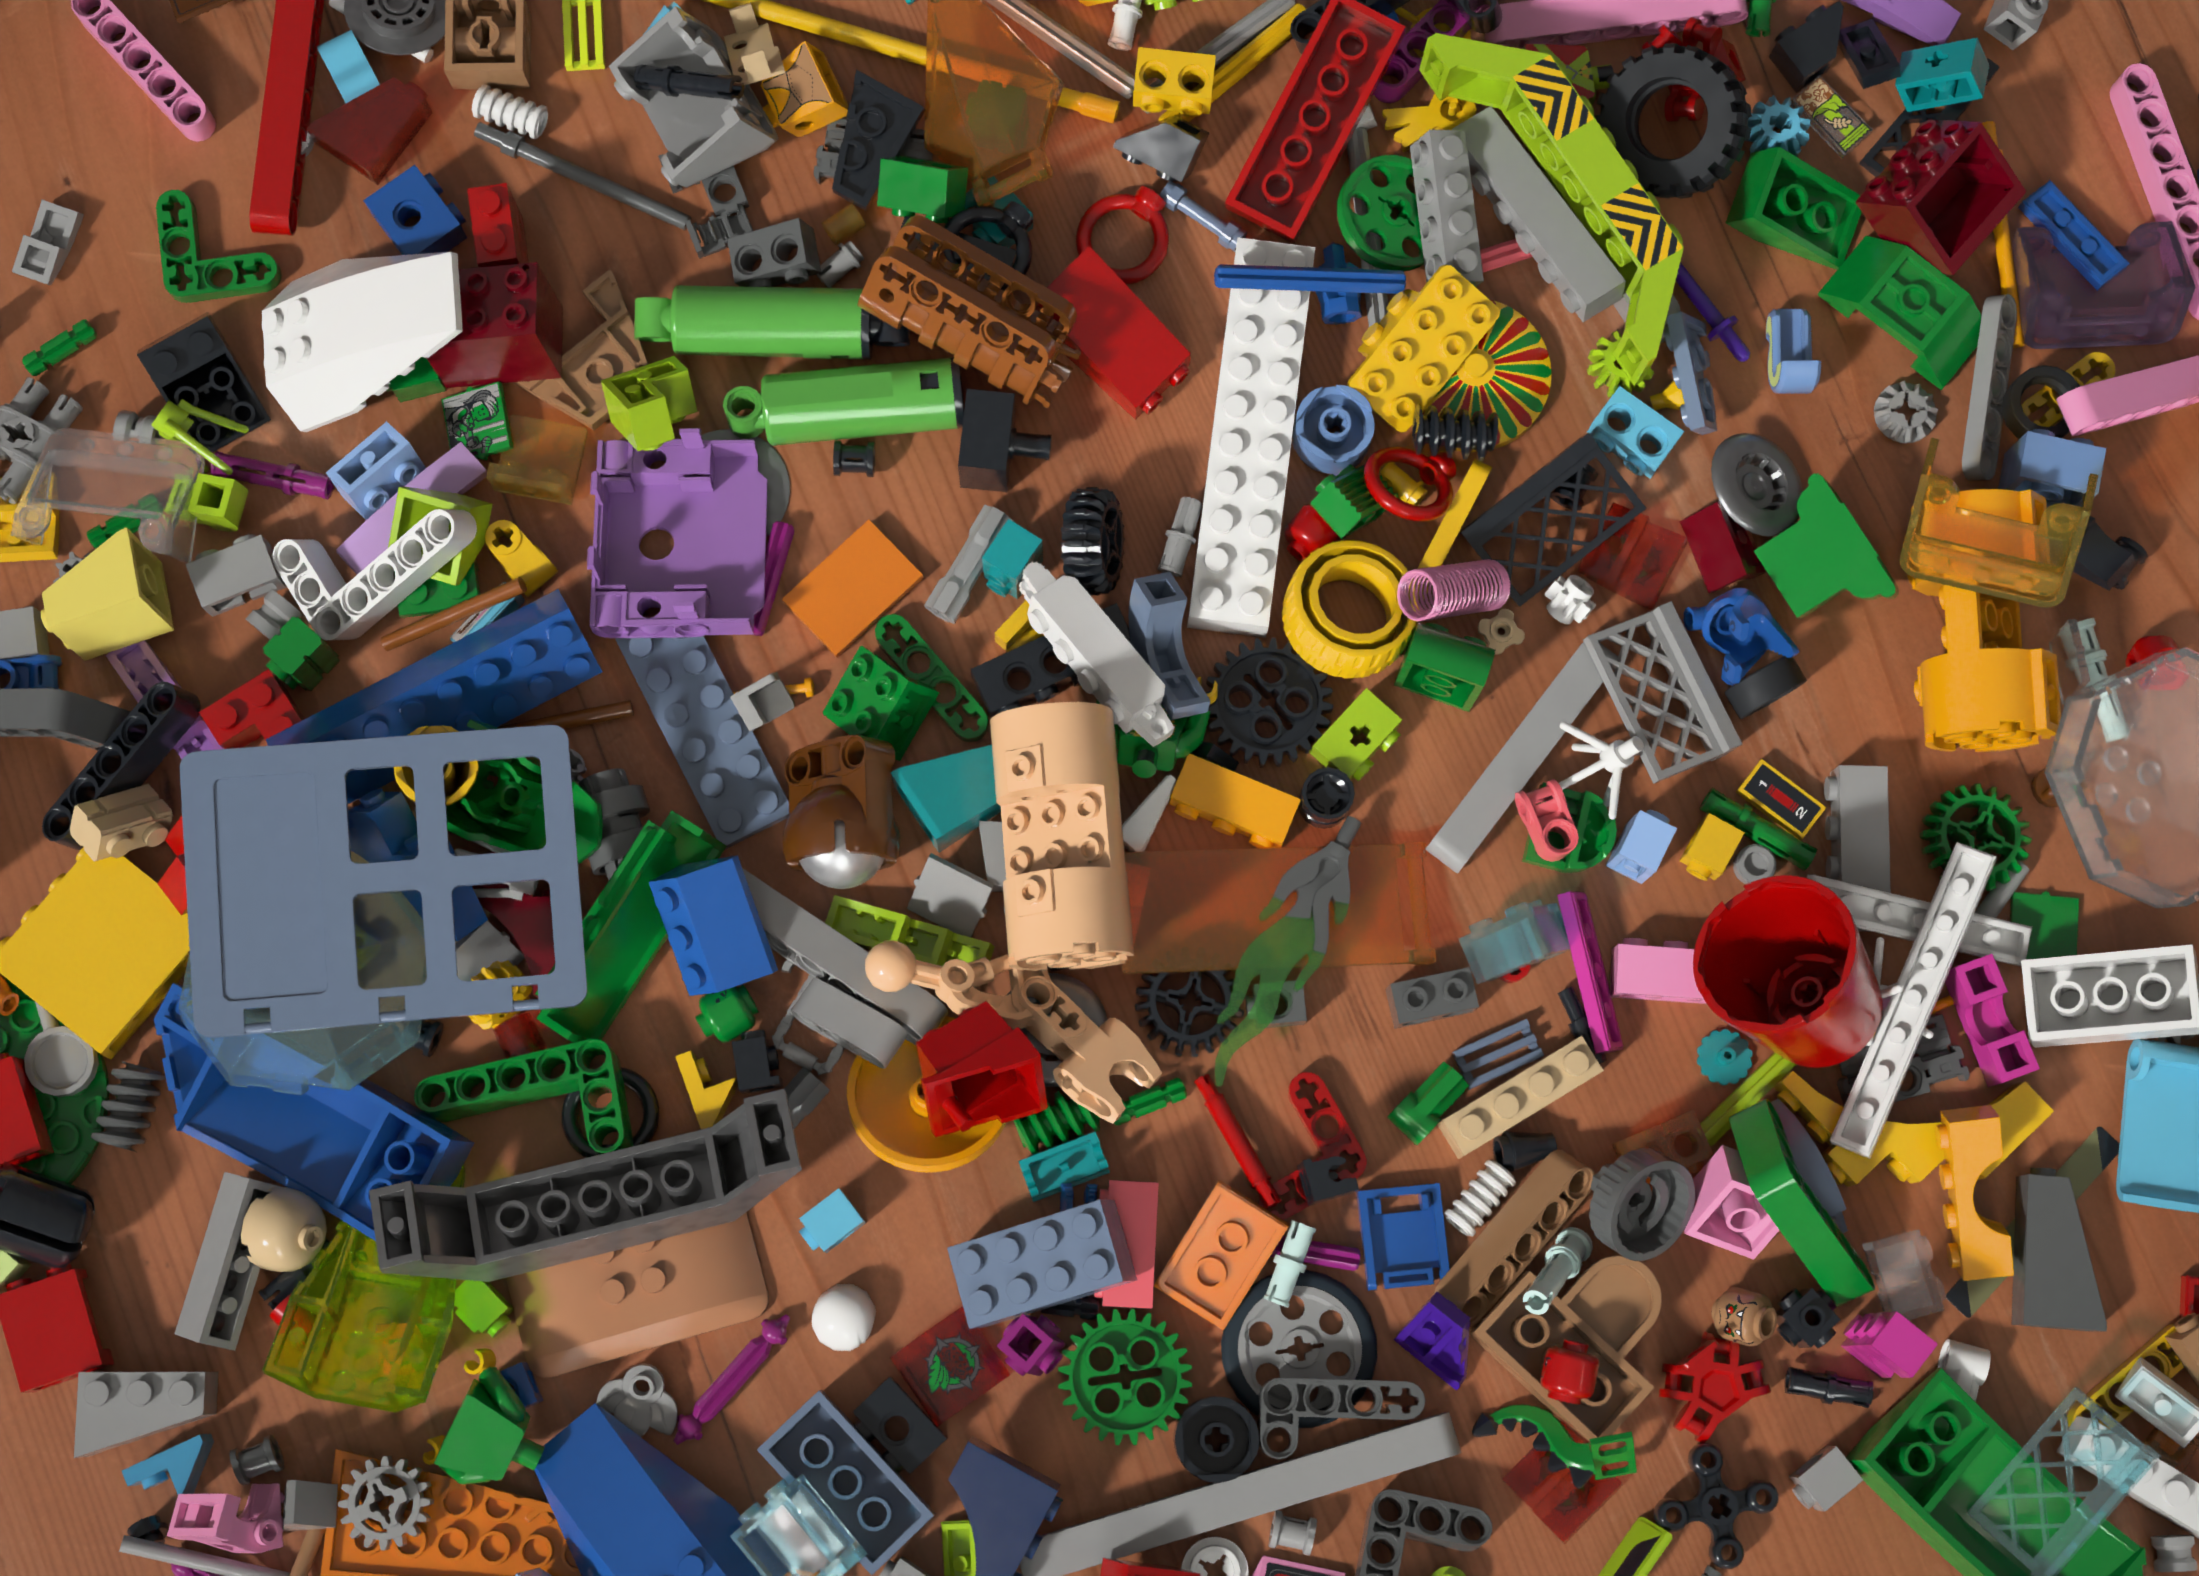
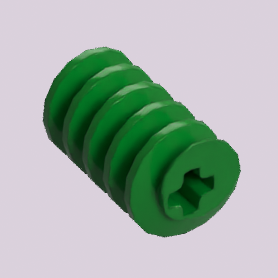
[1013,1091,1100,1155]

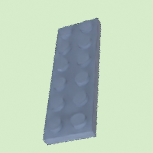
[615,636,789,849]

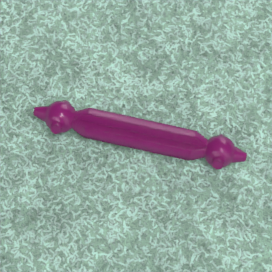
[673,1314,790,1445]

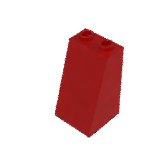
[1036,246,1191,420]

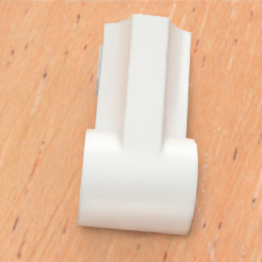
[1938,1339,1991,1402]

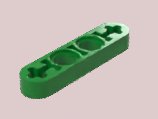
[875,614,988,742]

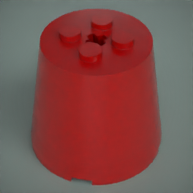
[1693,875,1883,1068]

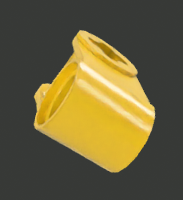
[485,520,558,597]

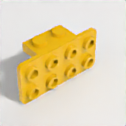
[1347,264,1500,432]

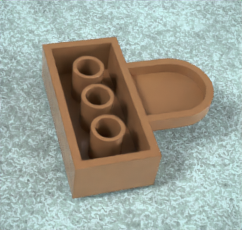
[1469,1256,1662,1449]

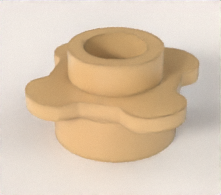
[1478,609,1525,655]

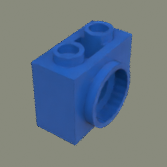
[363,165,467,255]

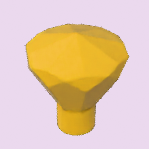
[1650,380,1684,411]

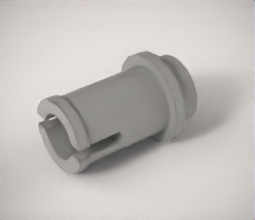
[816,241,864,288]

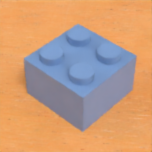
[1998,429,2106,511]

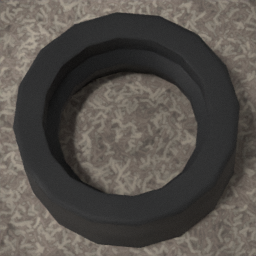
[2002,365,2080,439]
[1725,656,1807,719]

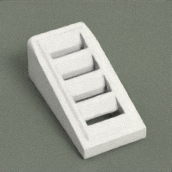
[1122,774,1176,860]

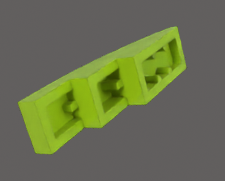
[825,895,995,966]

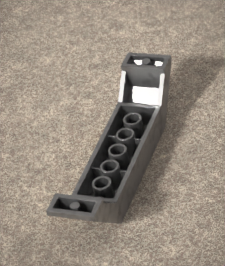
[369,1089,802,1282]

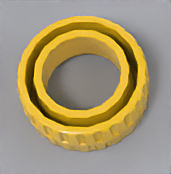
[1282,540,1420,679]

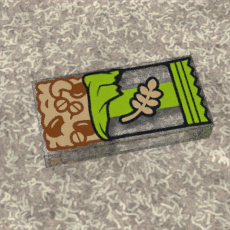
[1790,75,1873,159]

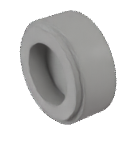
[1733,844,1776,884]

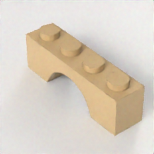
[1437,1036,1604,1159]

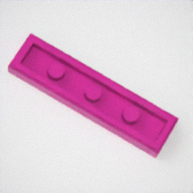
[1557,891,1623,1054]

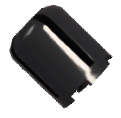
[0,1161,95,1269]

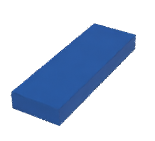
[2018,180,2130,291]

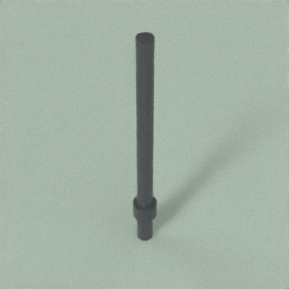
[474,122,691,230]

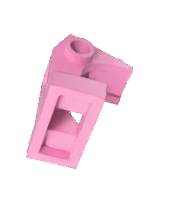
[167,1483,285,1553]

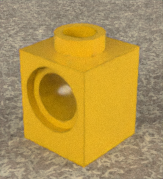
[1679,813,1745,881]

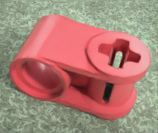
[1515,779,1579,862]

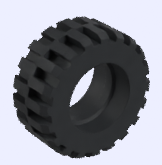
[1594,43,1752,199]

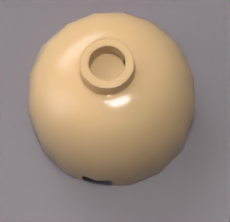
[241,1187,327,1272]

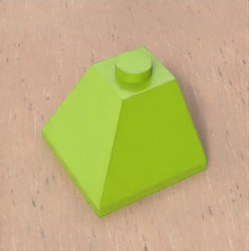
[388,486,493,586]

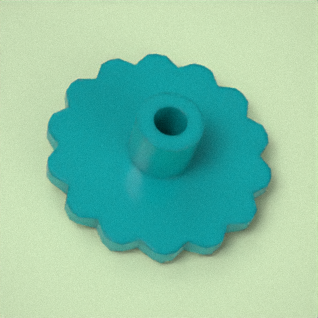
[1696,1029,1753,1086]

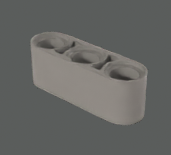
[790,978,909,1069]

